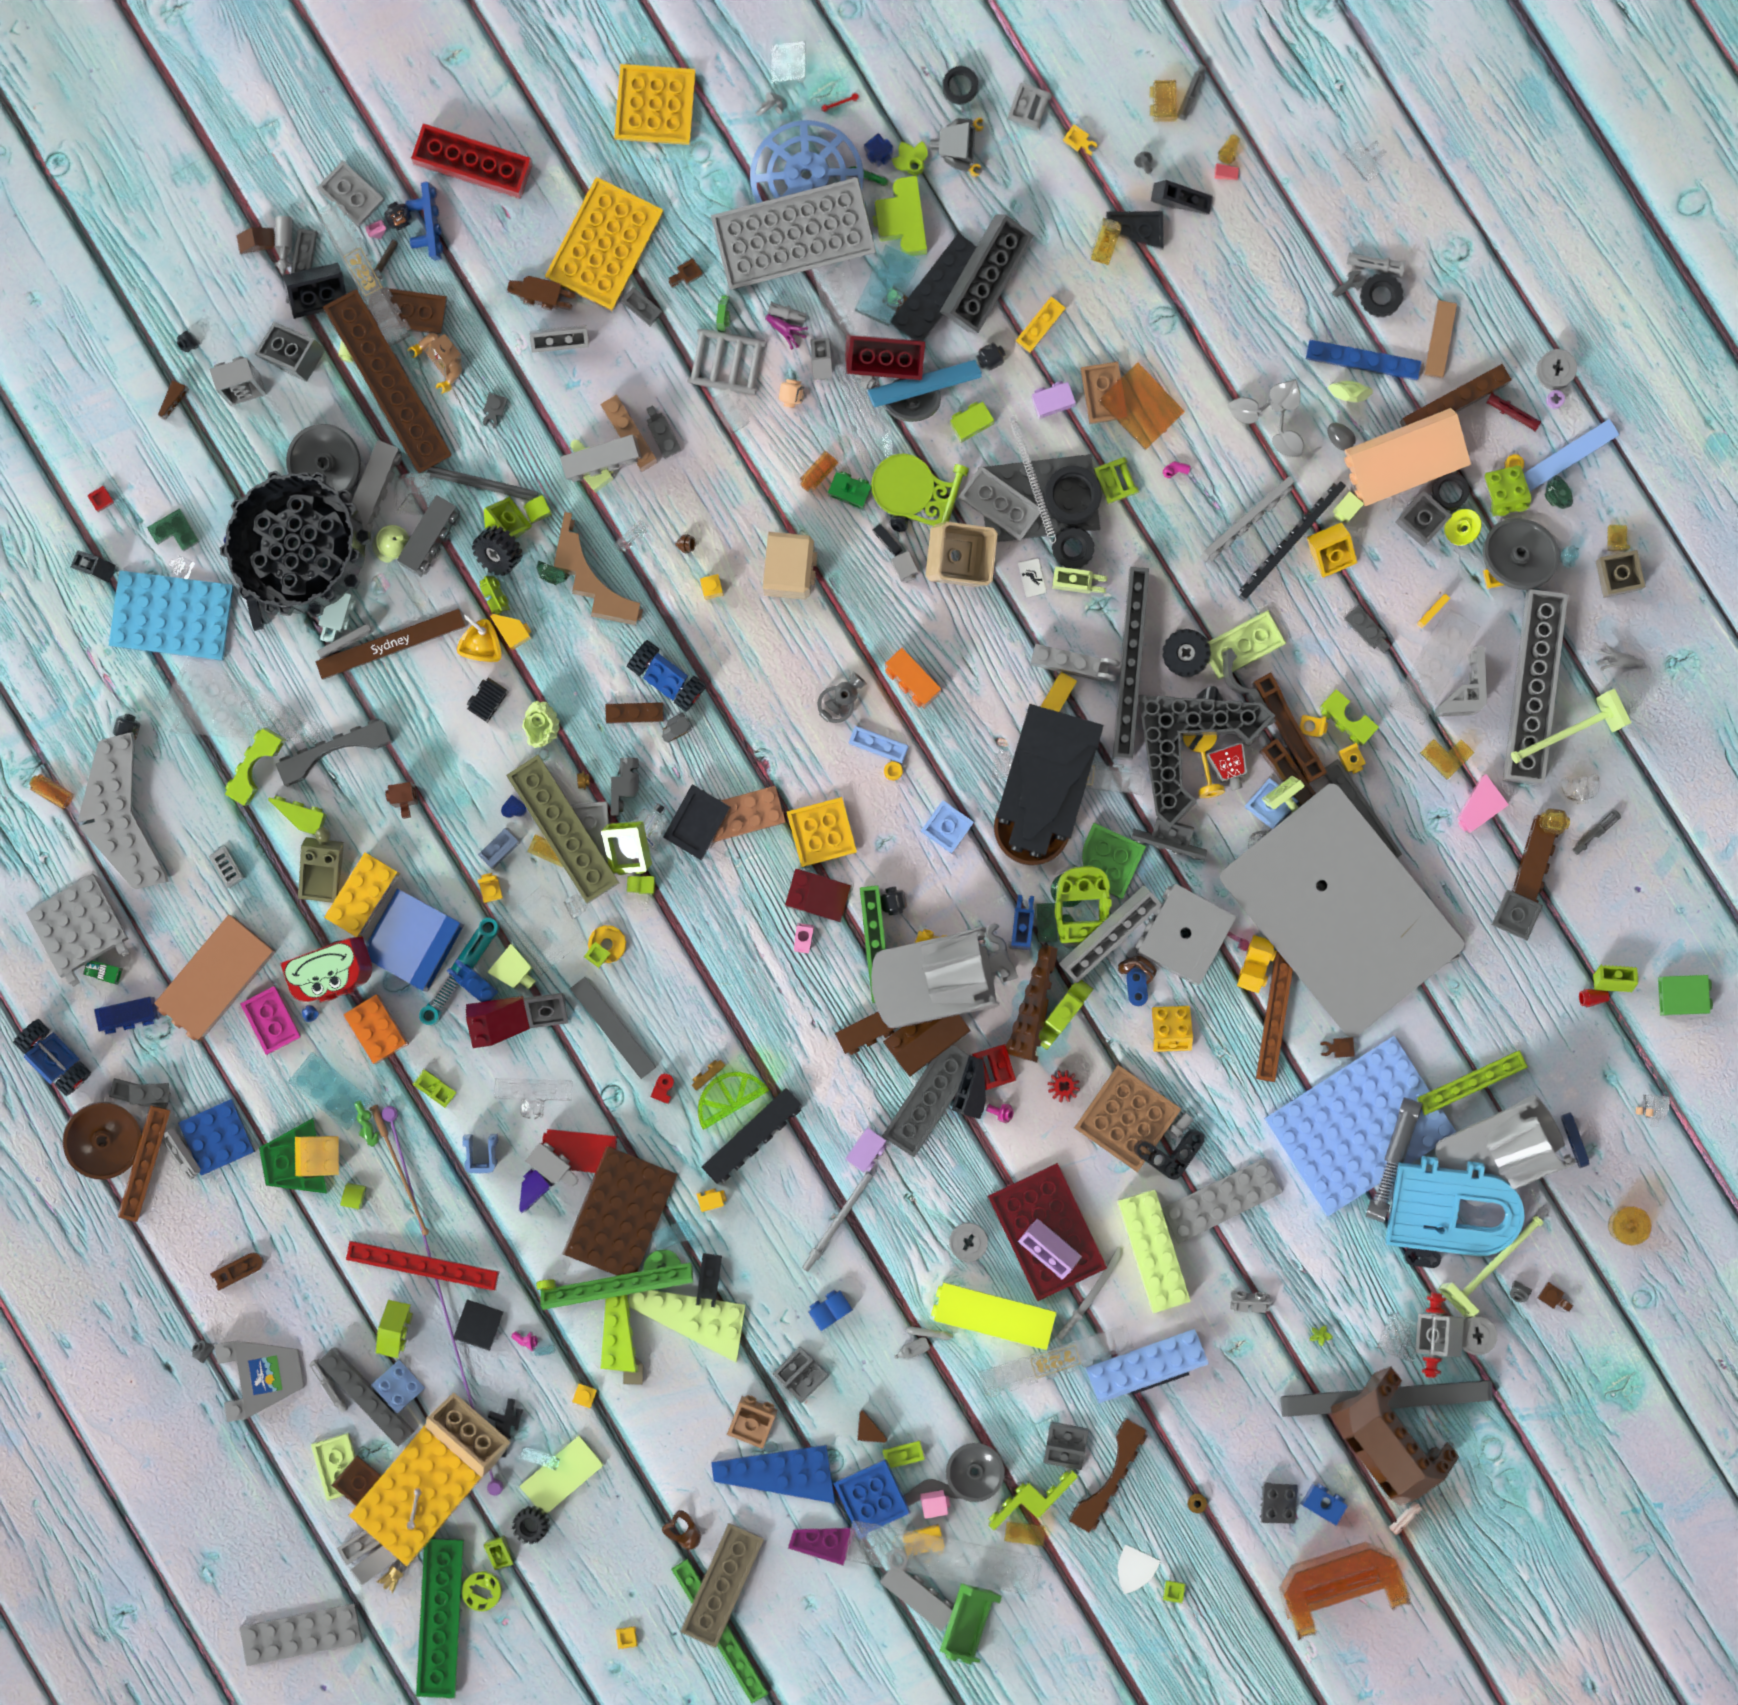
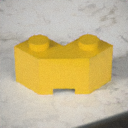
[1237,935,1277,994]

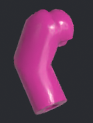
[1163,461,1191,478]

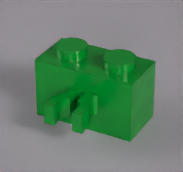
[828,471,871,510]

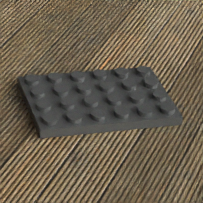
[978,454,1101,542]

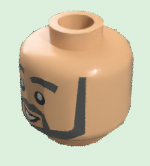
[779,379,805,408]

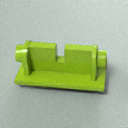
[479,576,510,615]

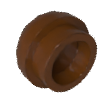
[675,534,696,553]

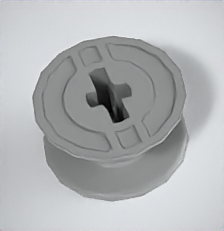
[1536,349,1577,390]
[949,1223,988,1262]
[1462,1316,1497,1355]

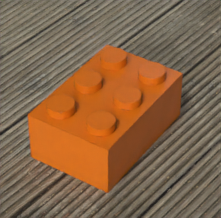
[885,648,942,709]
[343,994,409,1064]

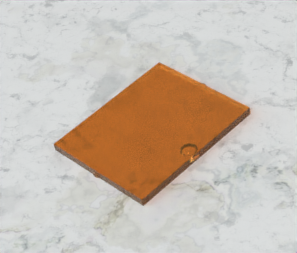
[1098,362,1185,450]

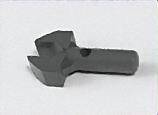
[1332,270,1366,298]

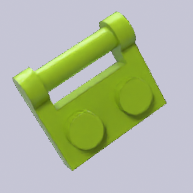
[1094,457,1140,504]

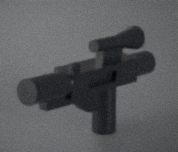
[488,1398,523,1458]

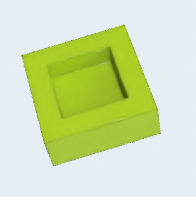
[584,942,611,969]
[1163,1580,1185,1603]

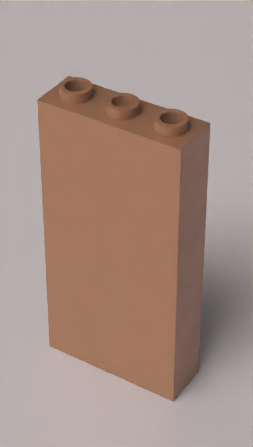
[154,914,276,1041]

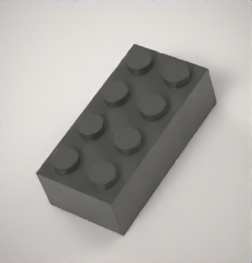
[397,495,461,577]

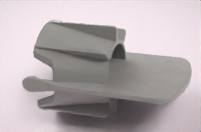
[871,927,999,1028]
[1435,1095,1576,1206]

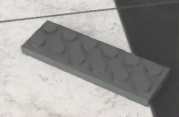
[882,1045,969,1157]

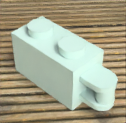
[318,593,355,643]

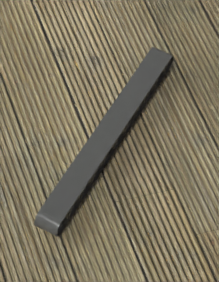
[1280,1380,1493,1417]

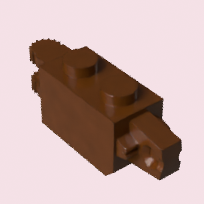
[507,276,576,311]

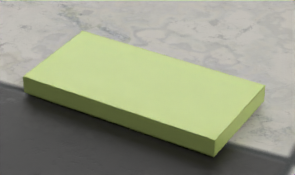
[1208,610,1286,680]
[519,1435,604,1513]

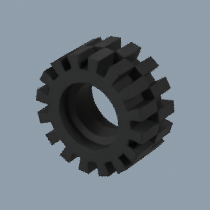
[512,1506,550,1544]

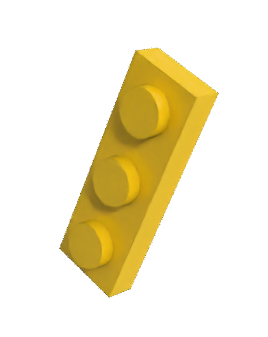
[1015,297,1066,353]

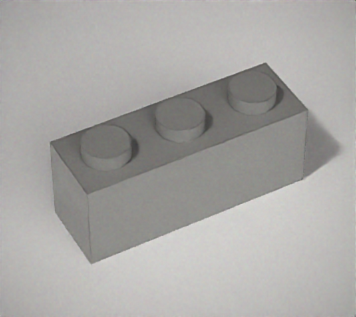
[530,325,589,353]

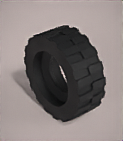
[1360,273,1403,318]
[1052,526,1095,569]

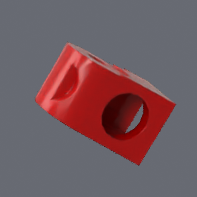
[650,1073,674,1105]

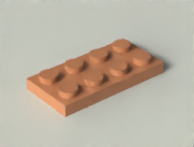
[712,786,786,843]

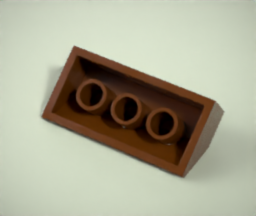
[883,1014,971,1077]

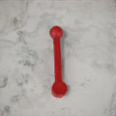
[821,93,859,112]

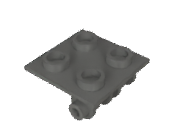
[1260,1482,1298,1524]

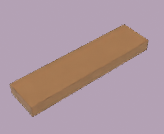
[1424,300,1457,378]

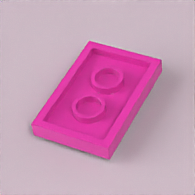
[240,986,301,1055]

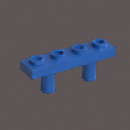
[406,181,443,261]

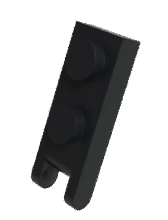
[696,1253,722,1308]

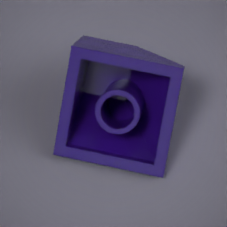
[519,1169,554,1213]

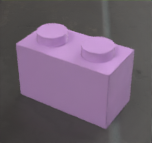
[1031,381,1076,419]
[845,1127,887,1173]

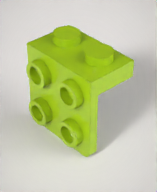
[1484,466,1531,517]

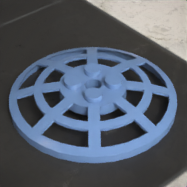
[750,120,864,203]

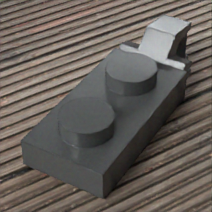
[646,405,682,459]
[1344,605,1391,653]

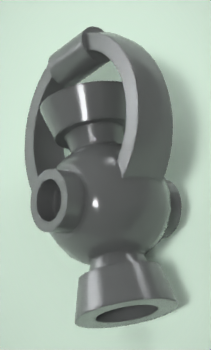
[817,672,867,723]

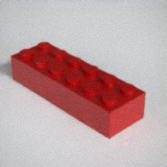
[411,123,533,199]

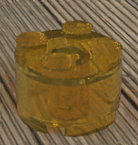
[1608,1206,1651,1246]

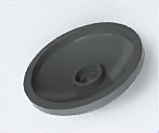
[885,378,941,422]
[946,1443,1004,1502]

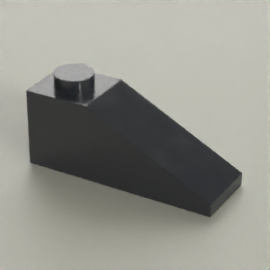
[1151,180,1213,215]
[952,1055,986,1119]

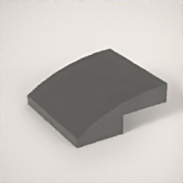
[773,1347,829,1403]
[1043,1421,1089,1470]

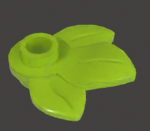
[892,141,928,176]

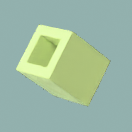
[1332,491,1364,524]

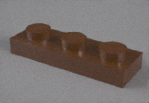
[605,702,664,724]

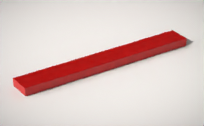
[346,1241,500,1291]

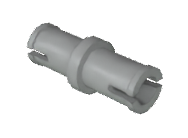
[767,301,807,325]

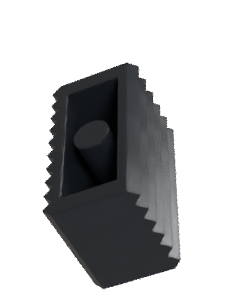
[467,677,509,723]

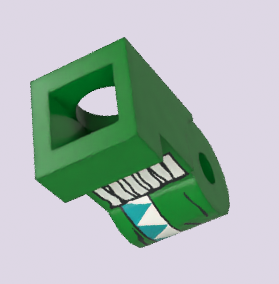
[83,961,123,985]

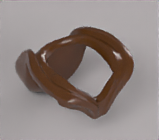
[1118,956,1157,984]
[662,1510,701,1550]

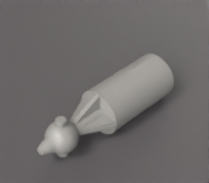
[275,216,293,274]

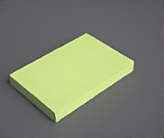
[311,1433,356,1501]

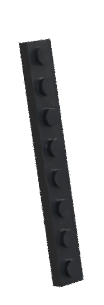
[1239,481,1346,602]

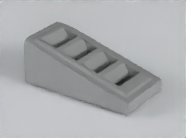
[209,846,245,889]

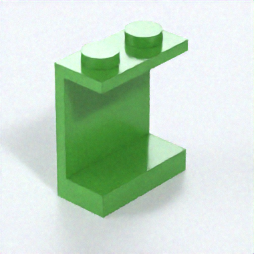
[1658,975,1713,1016]

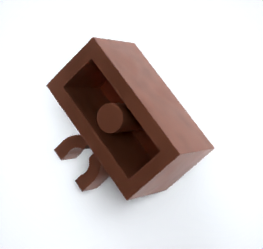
[385,782,418,819]

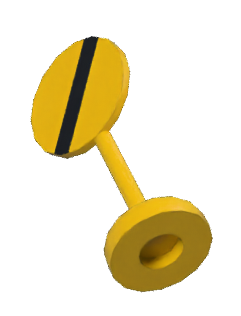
[1183,735,1225,798]

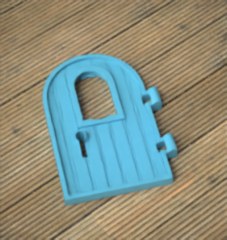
[1385,1156,1524,1256]

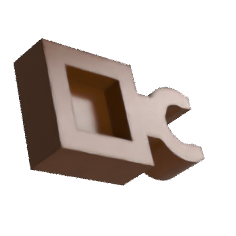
[1320,1037,1355,1058]

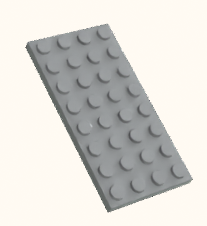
[711,177,877,290]

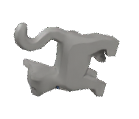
[978,923,1018,983]

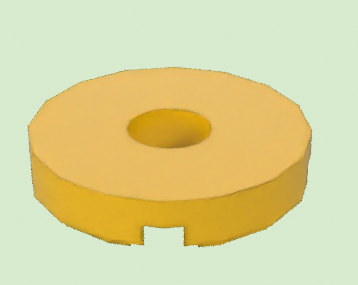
[588,925,627,963]

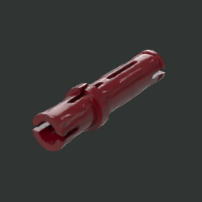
[1486,392,1541,432]

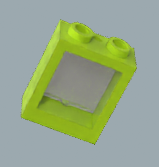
[601,821,652,875]

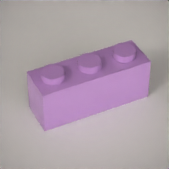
[1018,1219,1082,1280]

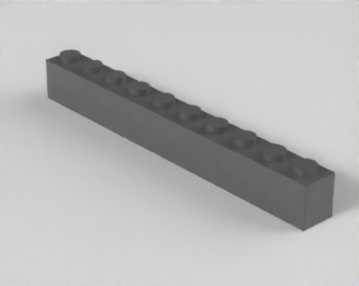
[1112,567,1150,761]

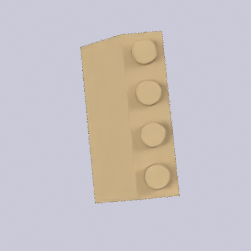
[425,1392,511,1477]

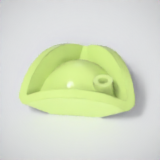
[1328,381,1373,402]

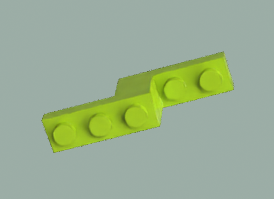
[988,1470,1078,1531]

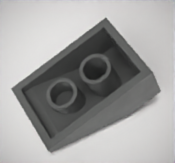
[255,322,326,382]

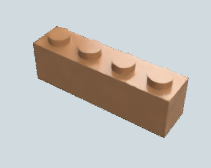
[600,394,657,472]

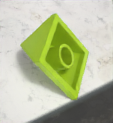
[484,496,532,540]

